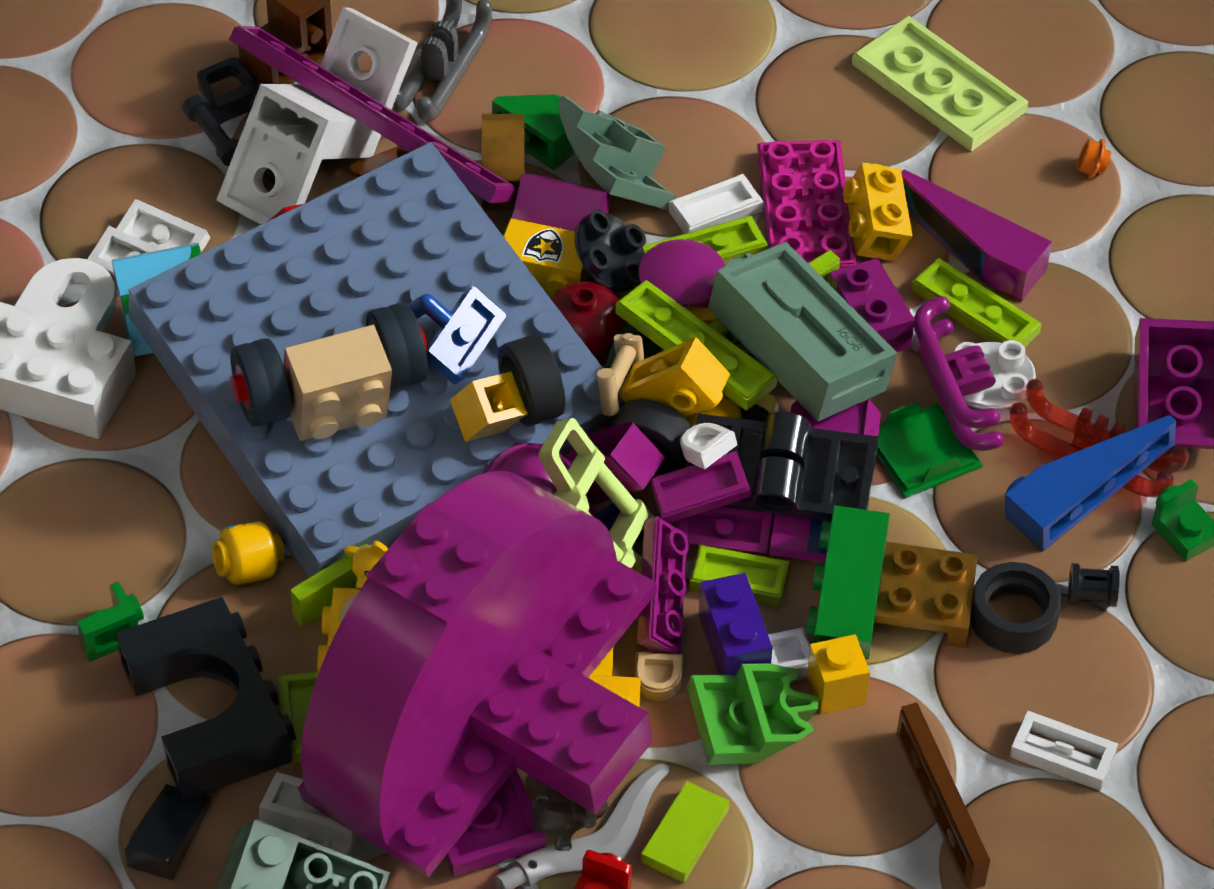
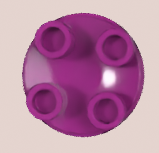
[639,239,725,308]

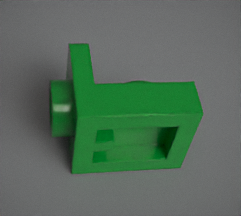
[1151,479,1214,561]
[77,581,144,662]

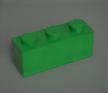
[806,505,890,659]

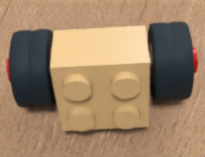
[230,303,428,441]

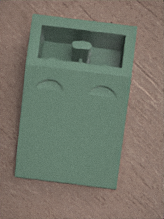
[216,819,390,889]

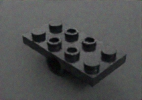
[688,412,879,522]

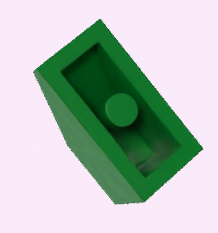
[492,94,575,170]

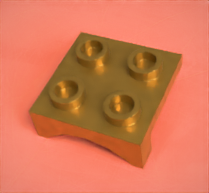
[874,542,978,648]

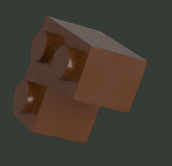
[238,0,332,85]

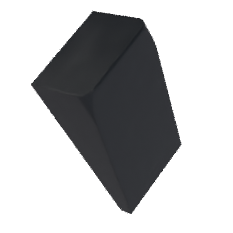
[124,784,211,881]

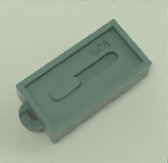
[708,242,897,422]

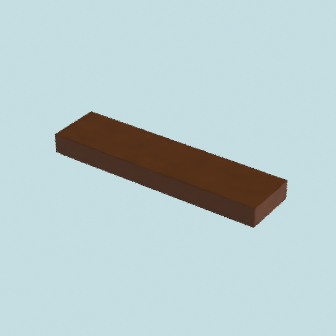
[896,703,990,889]

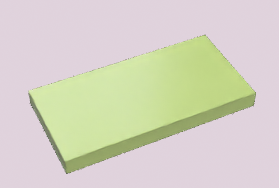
[852,16,1028,152]

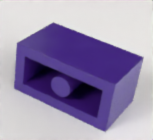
[698,573,773,675]

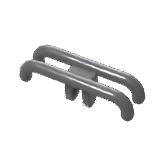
[391,0,492,122]

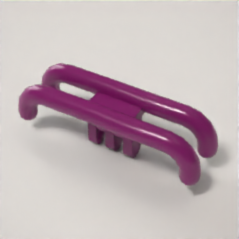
[914,296,1004,451]

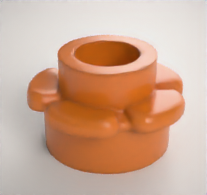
[1076,139,1111,179]

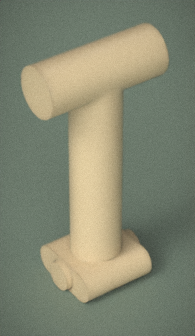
[597,333,644,416]

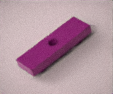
[637,516,689,654]

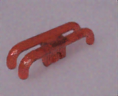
[1009,379,1189,498]

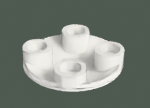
[955,340,1036,410]

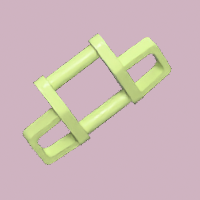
[539,418,655,573]

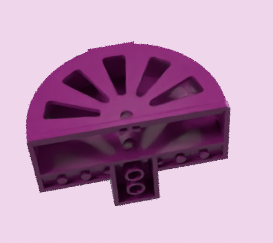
[298,471,657,878]

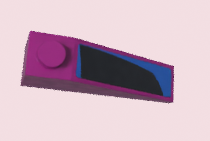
[901,169,1052,302]

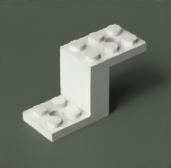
[217,8,418,225]

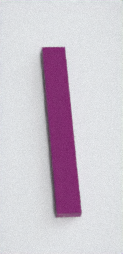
[229,26,516,203]

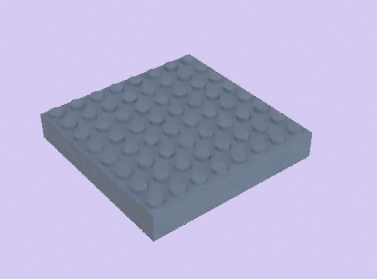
[129,142,625,578]

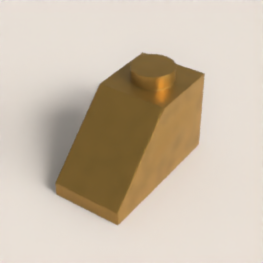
[482,114,525,210]

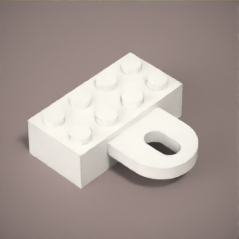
[0,258,137,439]

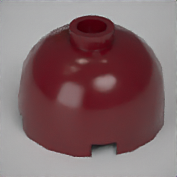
[550,281,627,366]

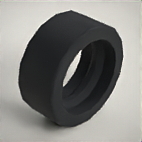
[497,334,566,427]
[610,399,692,478]
[970,562,1061,653]

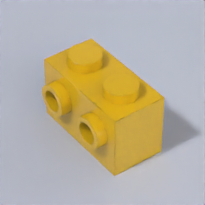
[618,337,730,418]

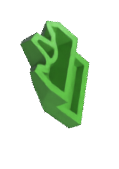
[686,664,820,765]

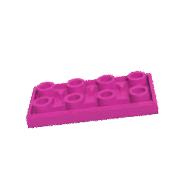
[757,140,857,269]

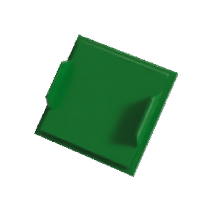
[876,401,983,499]

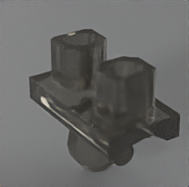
[526,775,608,851]

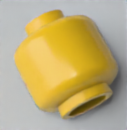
[212,521,284,585]

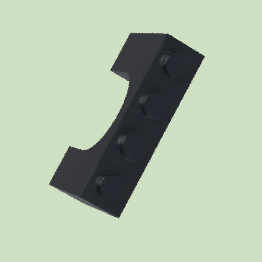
[115,596,296,801]

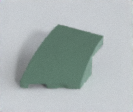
[558,95,676,210]

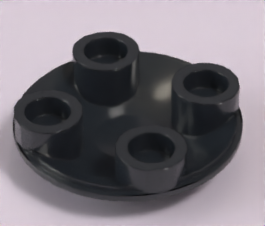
[575,209,646,292]

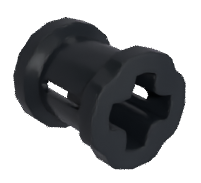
[1068,563,1120,607]

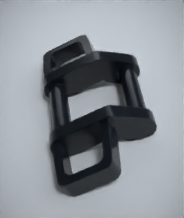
[182,57,275,186]

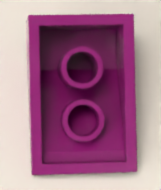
[1134,318,1214,449]

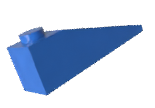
[1005,415,1176,551]

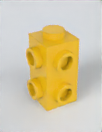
[843,162,913,261]

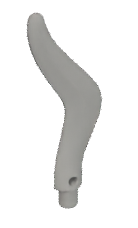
[495,763,669,889]

